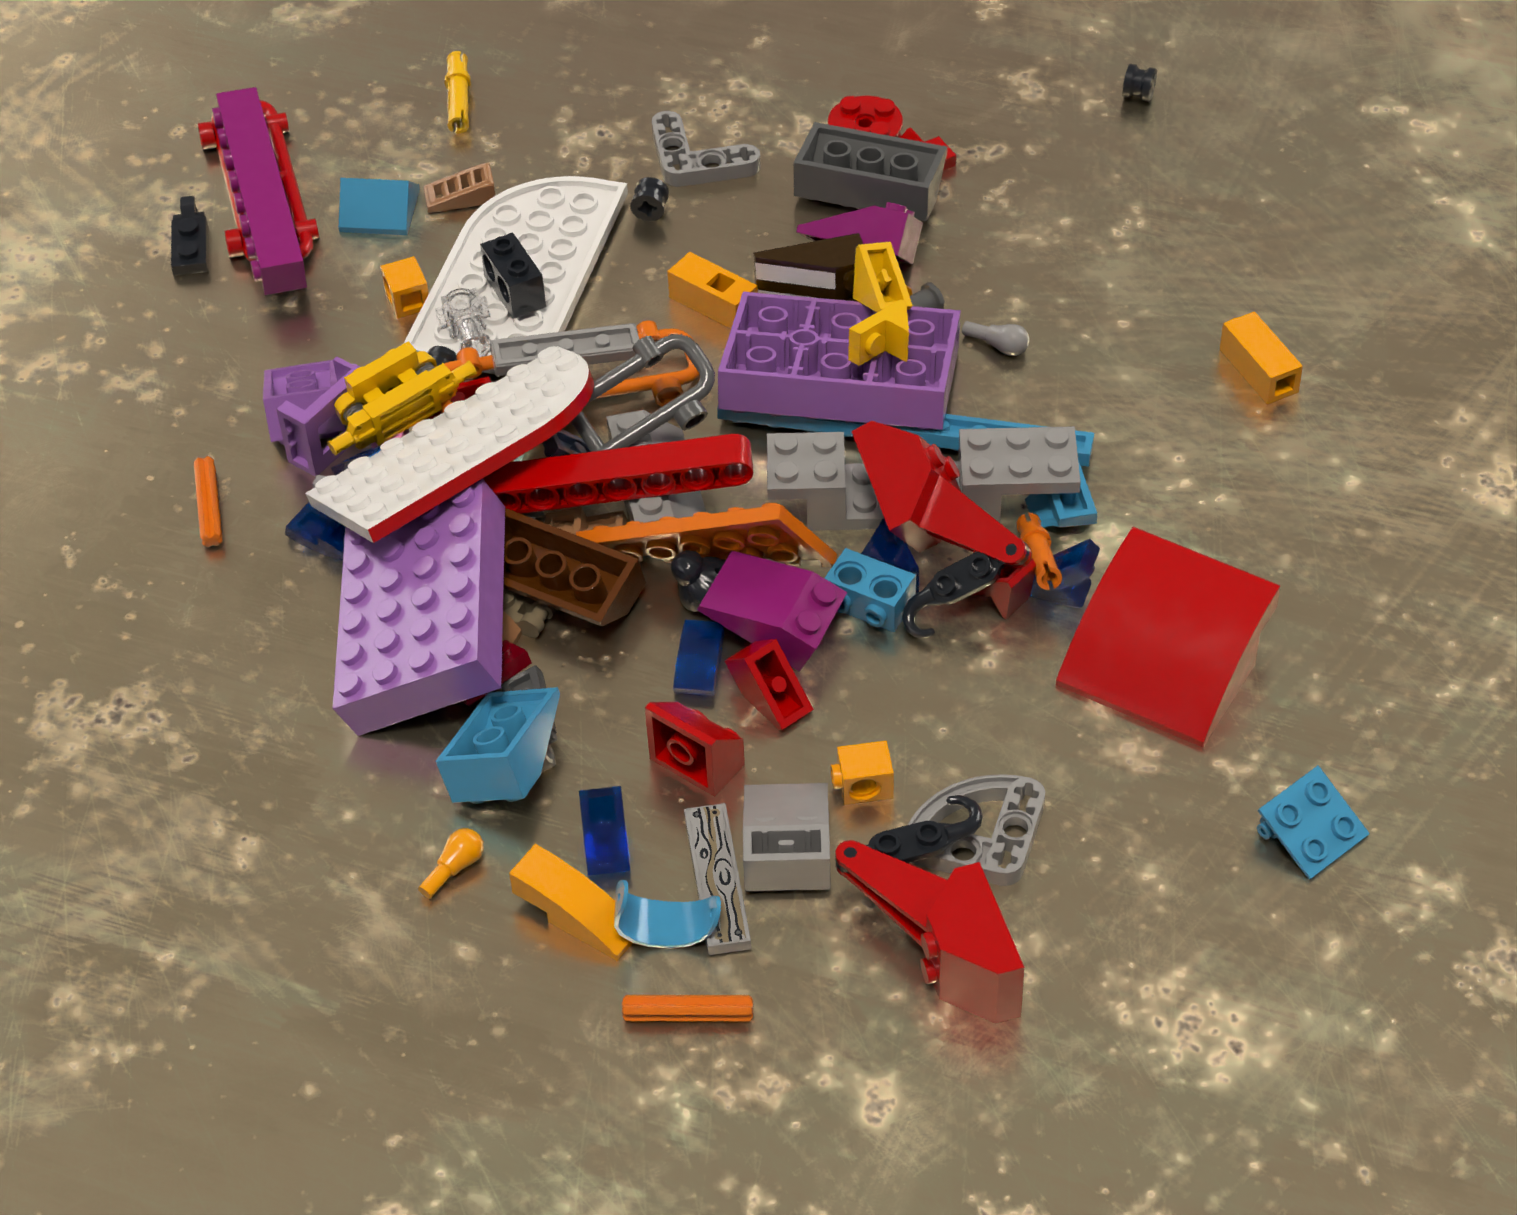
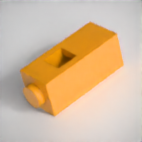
[667,251,758,329]
[1220,311,1303,405]

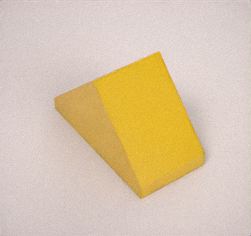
[853,242,913,312]

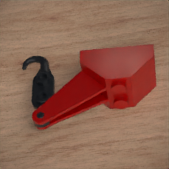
[851,420,1032,638]
[835,795,1025,1024]

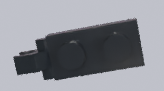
[171,196,209,276]

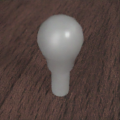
[962,321,1030,356]

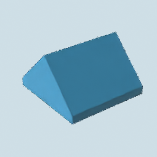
[338,178,420,235]

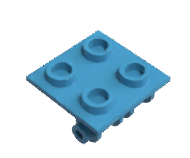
[1257,765,1370,880]

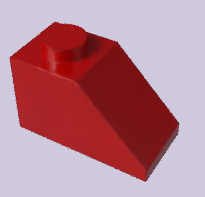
[725,639,814,730]

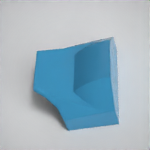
[1025,460,1097,528]

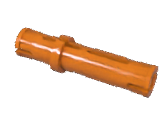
[1016,513,1062,590]

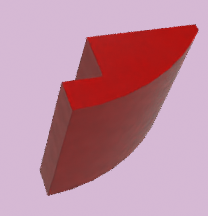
[1056,527,1280,748]

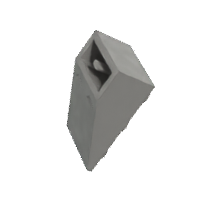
[743,783,831,891]

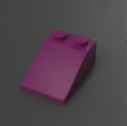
[796,202,923,264]
[697,551,847,672]

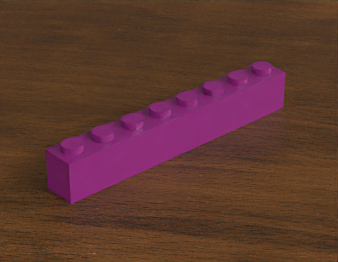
[212,87,307,295]

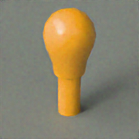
[418,828,484,899]

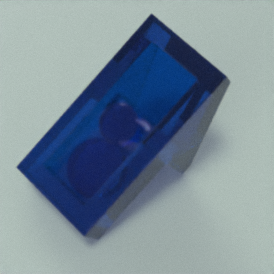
[1030,539,1100,608]
[579,786,630,876]

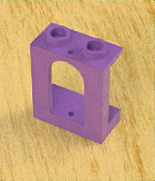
[276,357,360,477]

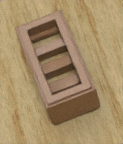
[423,163,495,213]

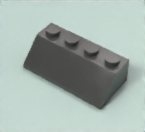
[794,122,947,221]

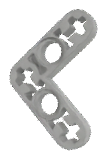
[652,111,761,187]

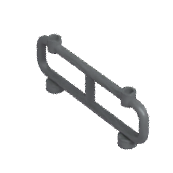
[522,334,715,522]

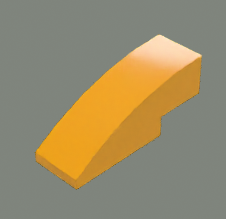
[509,844,633,961]

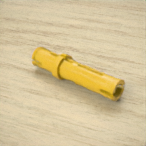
[444,51,471,134]

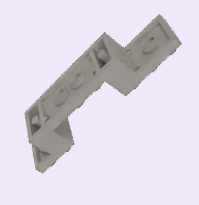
[767,426,1081,531]

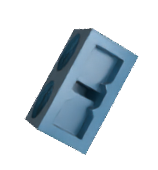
[825,548,916,632]

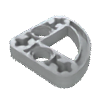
[908,775,1045,886]

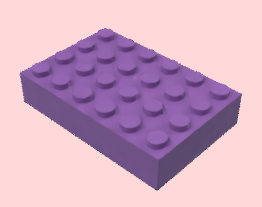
[718,292,961,430]
[333,478,505,736]

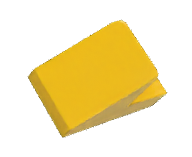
[848,299,909,366]

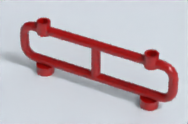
[197,100,319,262]

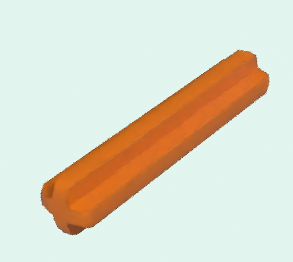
[194,456,223,548]
[622,995,753,1021]

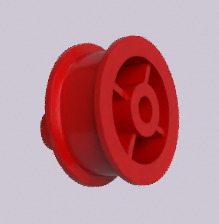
[828,96,903,138]

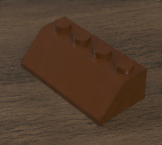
[503,508,646,626]

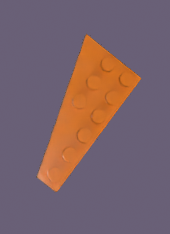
[576,503,837,568]

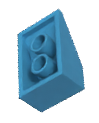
[435,687,560,804]

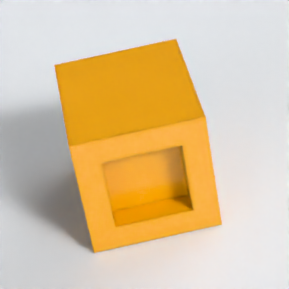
[380,256,429,319]
[830,740,894,805]

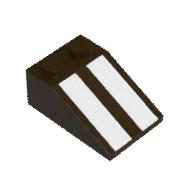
[753,233,863,302]

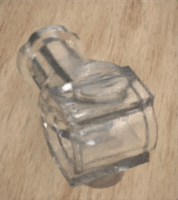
[435,288,491,357]

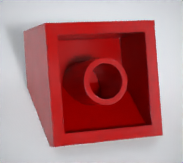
[645,702,745,797]

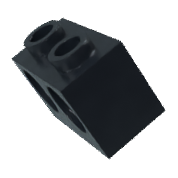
[480,232,546,319]

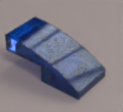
[285,502,345,560]
[673,619,725,696]

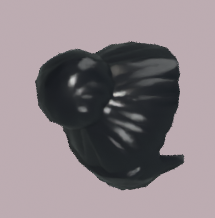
[671,550,726,621]

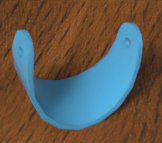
[614,880,721,949]

